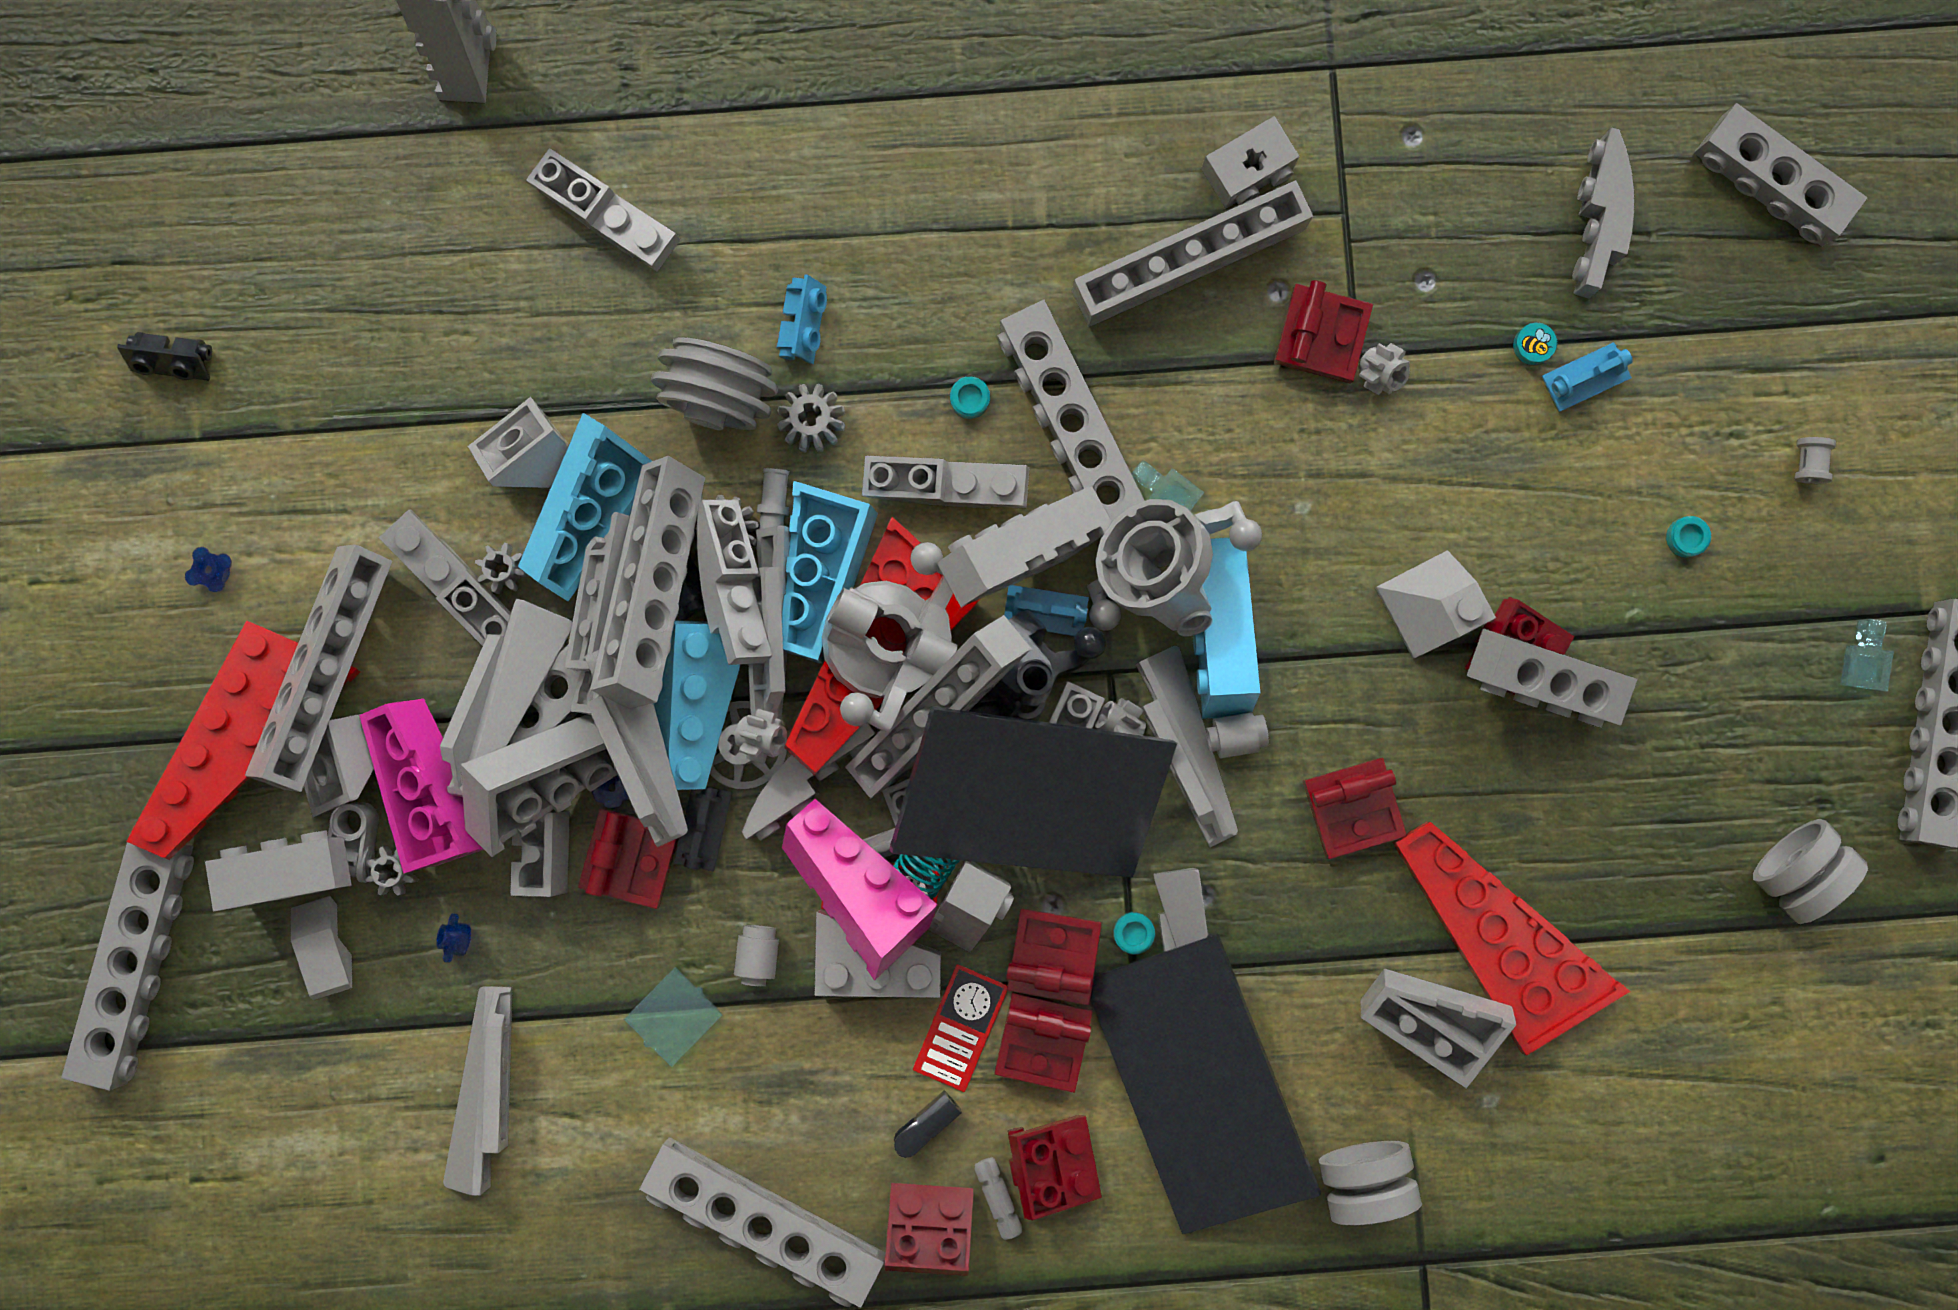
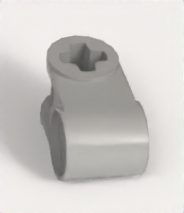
[328,802,379,883]

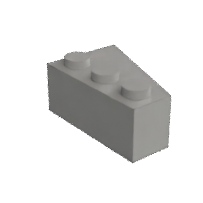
[205,830,352,912]
[928,861,1014,952]
[815,909,941,998]
[1360,969,1516,1089]

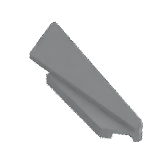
[564,512,630,715]
[749,526,791,720]
[440,599,572,797]
[1136,646,1238,847]
[584,650,688,847]
[1153,868,1208,952]
[443,986,512,1195]

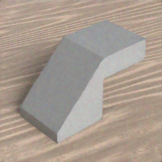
[291,896,352,1000]

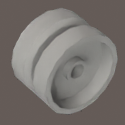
[1753,819,1868,924]
[1318,1141,1422,1225]

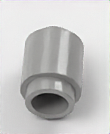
[1206,712,1269,759]
[734,925,779,986]

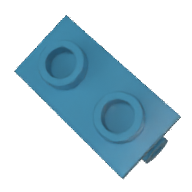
[776,275,827,364]
[1541,342,1633,412]
[1004,585,1089,636]

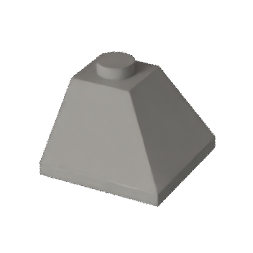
[468,397,569,488]
[1375,550,1496,658]
[304,714,374,817]

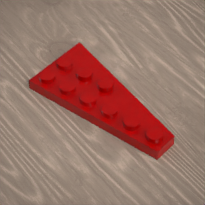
[784,517,980,776]
[126,621,361,860]
[1392,822,1631,1056]

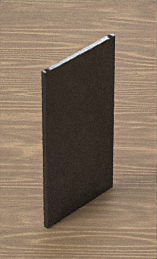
[889,706,1178,878]
[1090,933,1321,1235]

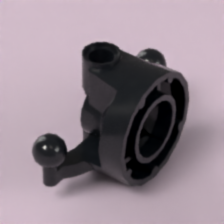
[969,610,1106,721]

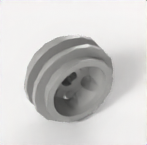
[650,337,778,430]

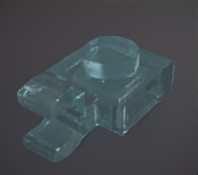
[1131,460,1204,511]
[1840,619,1894,691]

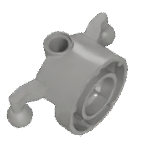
[1087,499,1262,636]
[822,542,957,733]

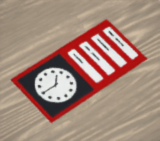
[912,964,1008,1092]

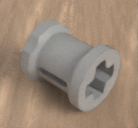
[1795,437,1836,484]

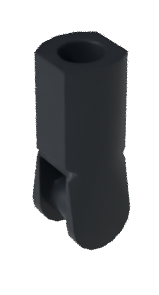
[894,1090,962,1158]

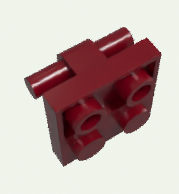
[1273,280,1373,384]
[1464,597,1575,696]
[1302,758,1407,859]
[578,808,678,909]
[1007,908,1103,1005]
[994,992,1093,1093]
[1007,1115,1102,1221]
[885,1183,973,1276]

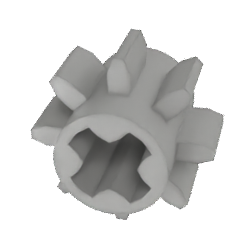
[1359,343,1410,395]
[475,543,528,594]
[1095,698,1146,736]
[735,709,787,764]
[365,846,419,896]

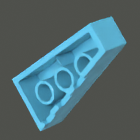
[518,413,652,601]
[782,481,878,664]
[1193,538,1260,719]
[653,621,740,790]

